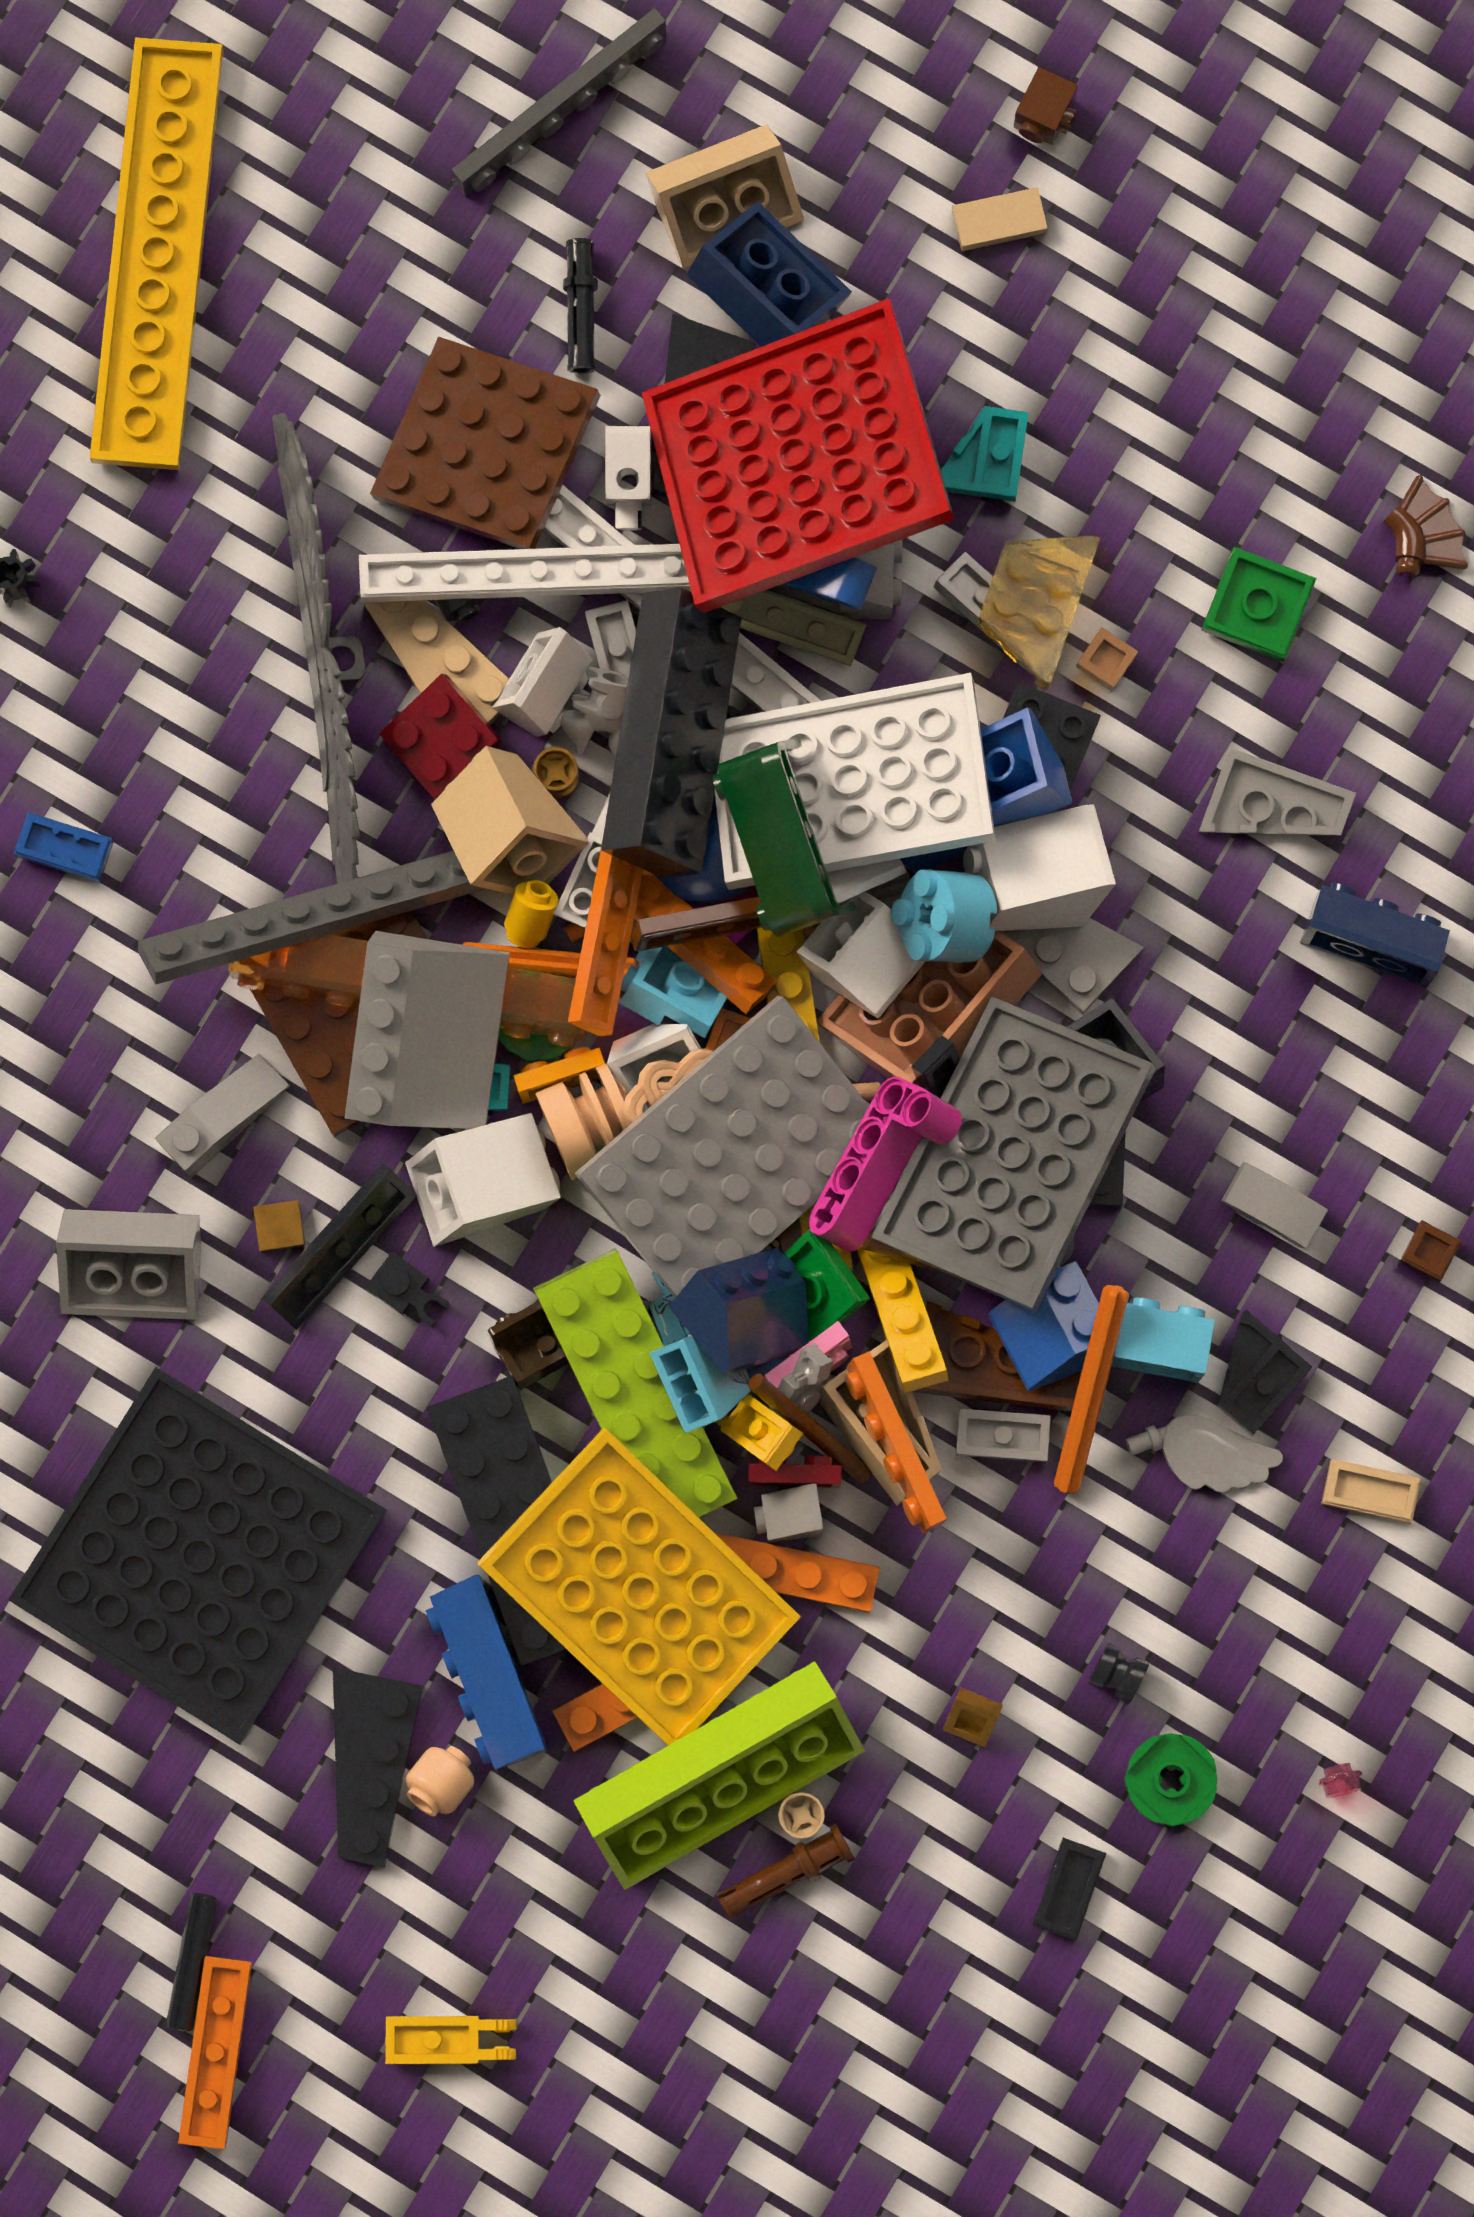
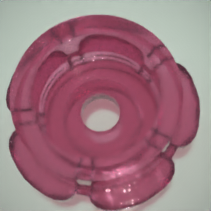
[1318,1763,1363,1798]

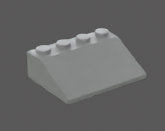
[345,931,510,1129]

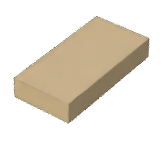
[952,187,1048,251]
[1321,1459,1421,1524]

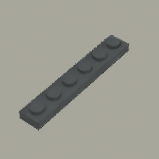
[451,8,667,197]

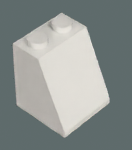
[963,804,1116,931]
[405,1113,561,1247]

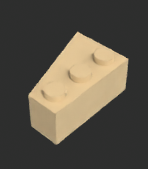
[818,1340,942,1506]

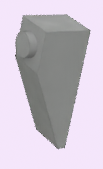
[155,1054,290,1178]

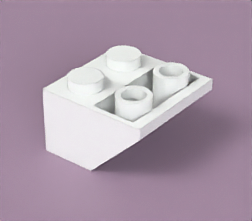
[797,892,926,1018]

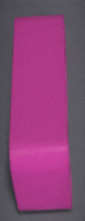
[809,1077,962,1252]

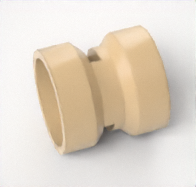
[778,1792,825,1839]

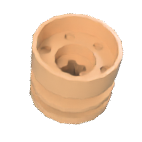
[535,1064,630,1181]

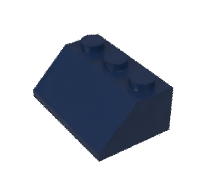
[686,201,852,347]
[1300,883,1450,988]
[669,1248,809,1375]

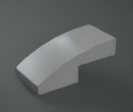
[1221,1162,1328,1249]

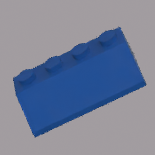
[900,707,1073,872]
[426,1574,548,1771]

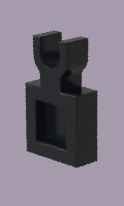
[365,1251,450,1328]

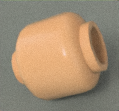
[406,1746,474,1816]

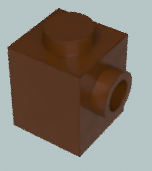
[1014,67,1078,145]

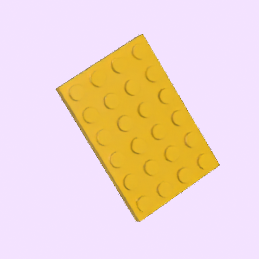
[476,1428,801,1745]

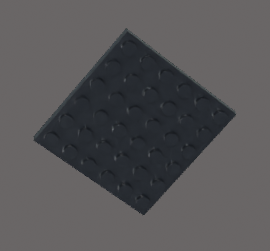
[8,1367,388,1745]

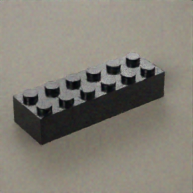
[601,587,742,878]
[426,1375,568,1668]

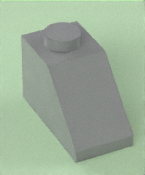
[754,1483,823,1544]

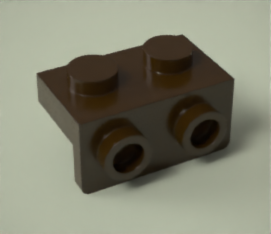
[488,1299,569,1391]

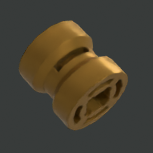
[533,747,579,800]

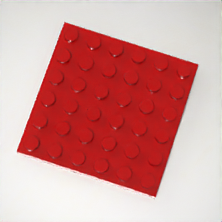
[642,298,955,612]

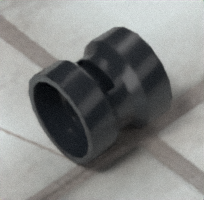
[1088,1643,1149,1705]

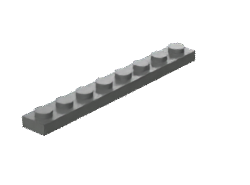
[138,850,486,985]

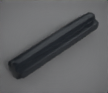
[166,1893,217,2031]

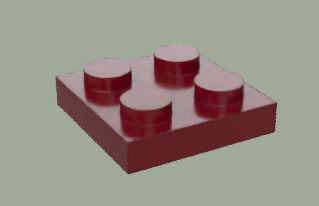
[379,673,503,800]
[749,1456,842,1488]

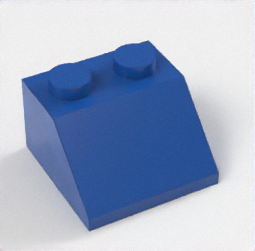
[988,1261,1099,1392]

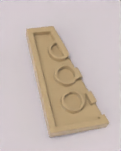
[363,600,509,725]

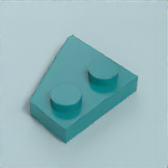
[941,406,1029,502]

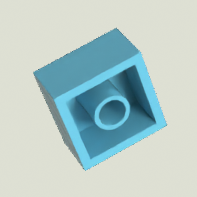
[1111,1298,1215,1383]

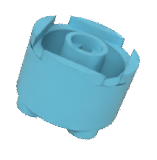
[891,870,997,963]

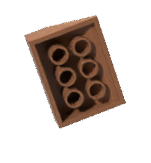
[817,931,1042,1087]

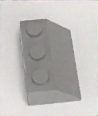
[56,1209,201,1320]

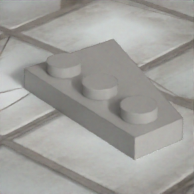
[1199,748,1356,836]

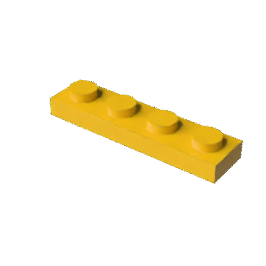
[857,1245,949,1393]

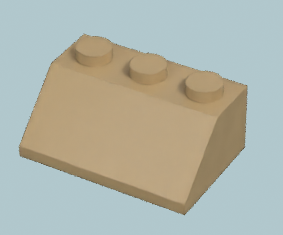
[645,124,804,269]

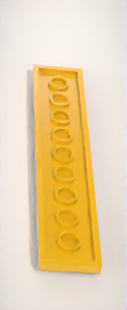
[90,37,224,470]

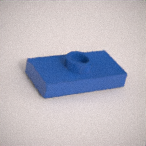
[13,812,114,883]

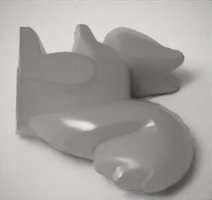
[561,667,629,757]

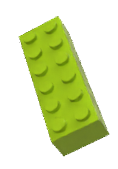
[533,1249,737,1518]
[573,1661,865,1890]

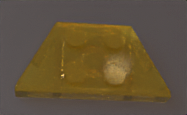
[976,536,1100,690]

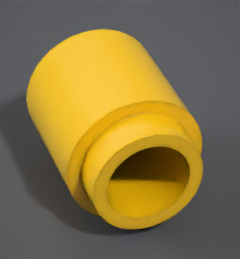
[504,880,559,948]

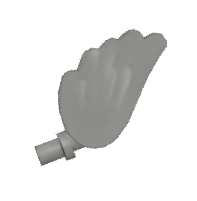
[1125,1415,1283,1493]

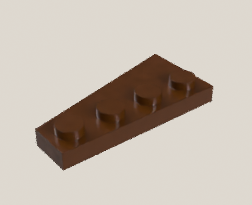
[916,1301,1082,1412]

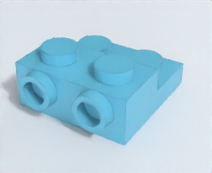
[620,946,727,1037]

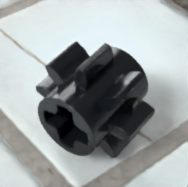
[0,549,40,608]

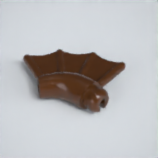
[1383,475,1468,579]

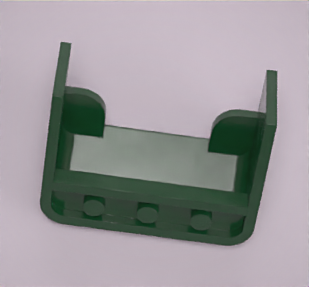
[713,738,857,937]

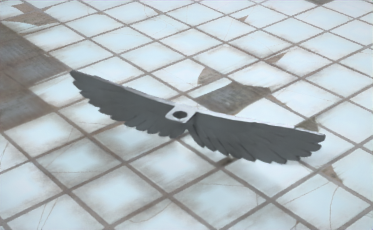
[272,413,365,884]

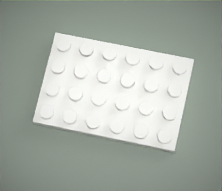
[715,673,996,890]

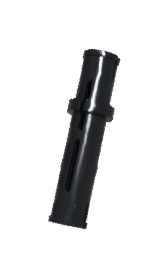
[563,238,598,374]

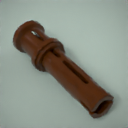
[716,1823,855,1920]

